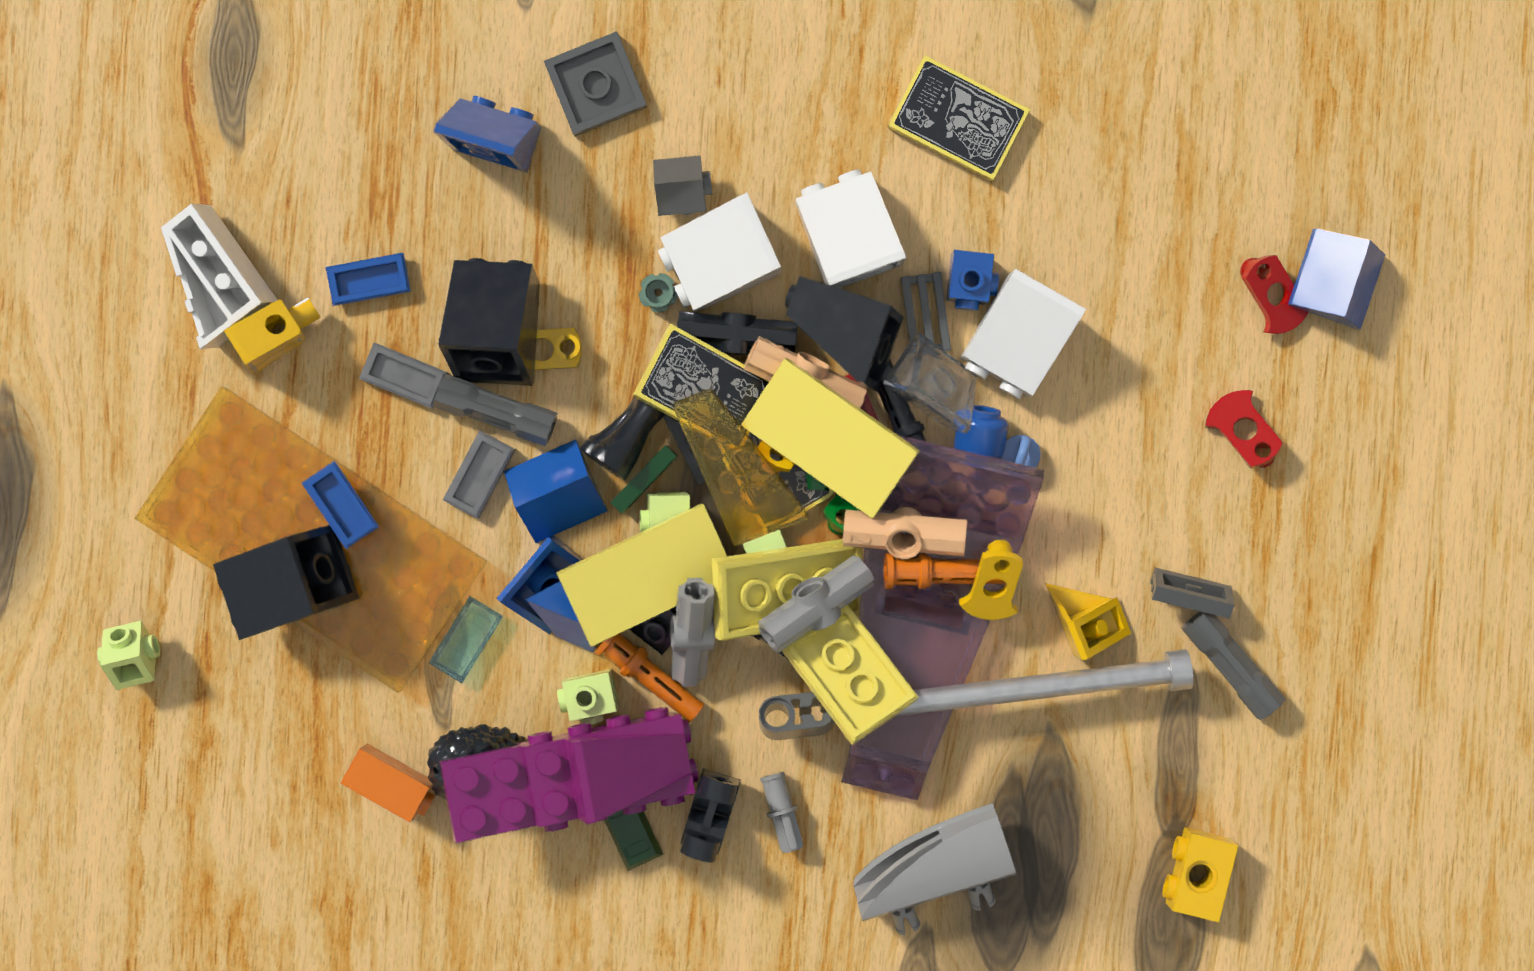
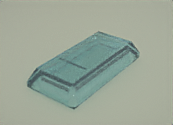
[429,596,503,683]

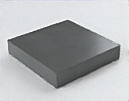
[544,31,647,137]

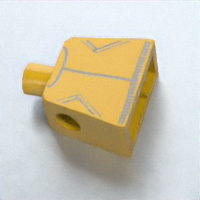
[224,297,321,375]

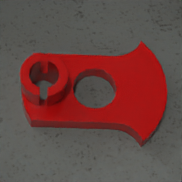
[1240,255,1309,334]
[1205,390,1283,469]

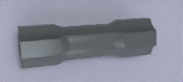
[433,374,558,447]
[1181,611,1286,720]

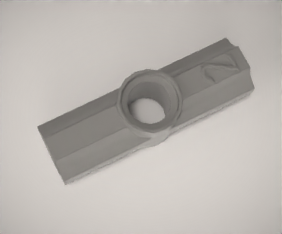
[758,555,875,653]
[670,578,715,687]

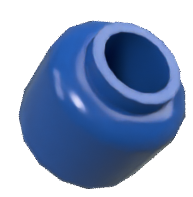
[954,405,1009,466]

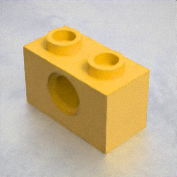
[1162,827,1239,923]

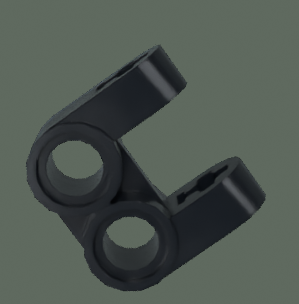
[680,768,741,863]

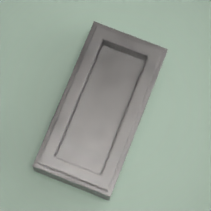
[359,342,449,409]
[443,430,516,519]

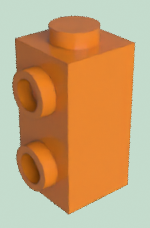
[340,743,436,822]

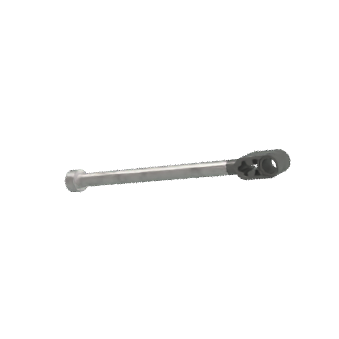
[759,649,1193,740]

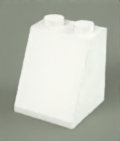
[795,169,906,288]
[658,193,781,313]
[960,269,1086,399]

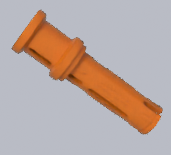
[883,553,1006,590]
[594,633,705,723]

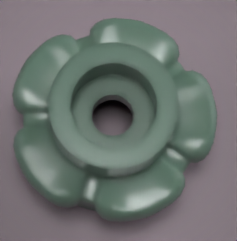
[639,273,678,312]

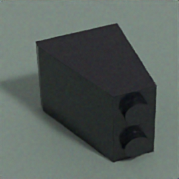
[438,258,540,386]
[785,276,904,392]
[213,525,360,640]

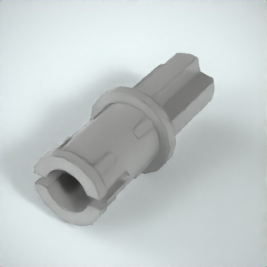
[760,772,803,853]

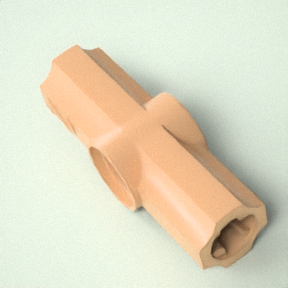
[744,336,867,408]
[843,507,967,559]

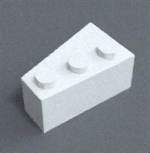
[161,204,277,349]

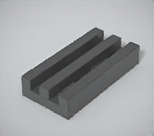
[901,272,951,356]
[1150,567,1235,619]

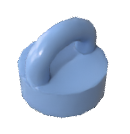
[1000,435,1041,474]

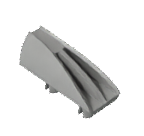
[853,803,1016,935]

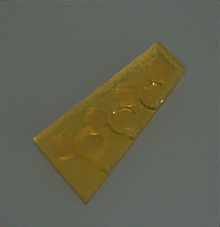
[673,388,809,546]

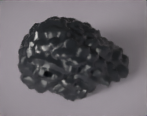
[427,724,525,800]

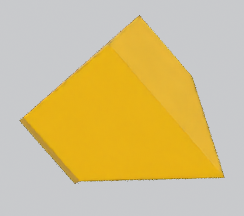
[1045,583,1131,660]

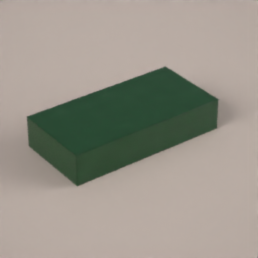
[610,445,678,514]

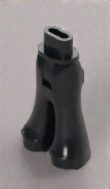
[579,397,666,481]

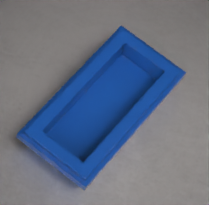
[326,253,411,306]
[302,461,379,549]

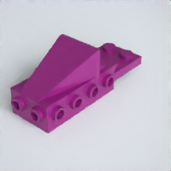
[440,707,698,843]

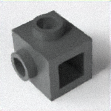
[653,155,713,216]

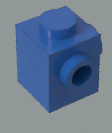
[946,250,999,311]

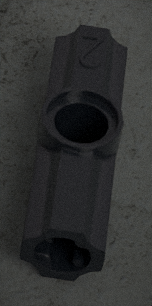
[677,311,798,356]

